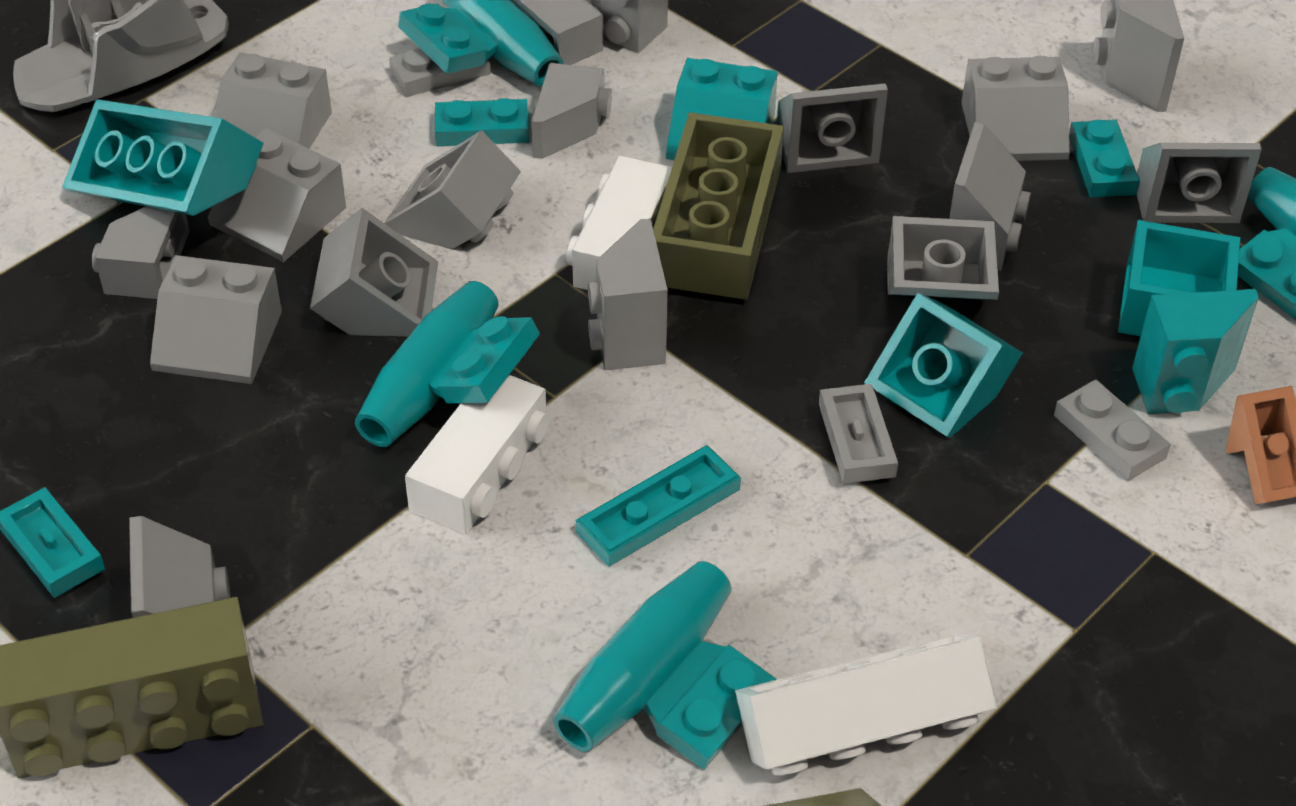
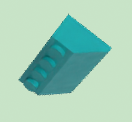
[62,99,264,216]

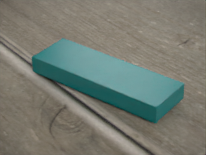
[576,445,741,567]

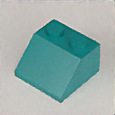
[666,58,778,160]
[1132,289,1259,414]
[864,293,1023,438]

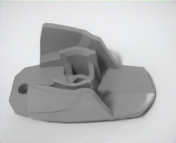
[13,0,229,112]

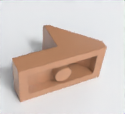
[1226,386,1296,504]

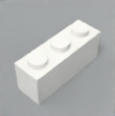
[566,156,672,290]
[405,375,550,535]

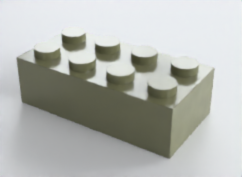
[653,112,784,300]
[0,597,264,778]

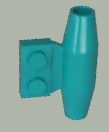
[398,0,564,87]
[1238,167,1296,320]
[355,281,540,447]
[553,561,776,770]

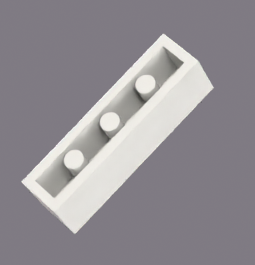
[735,633,997,775]

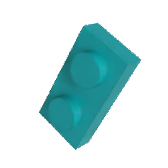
[435,98,529,147]
[1069,119,1140,198]
[0,487,105,598]

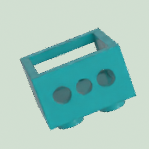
[1118,220,1240,336]

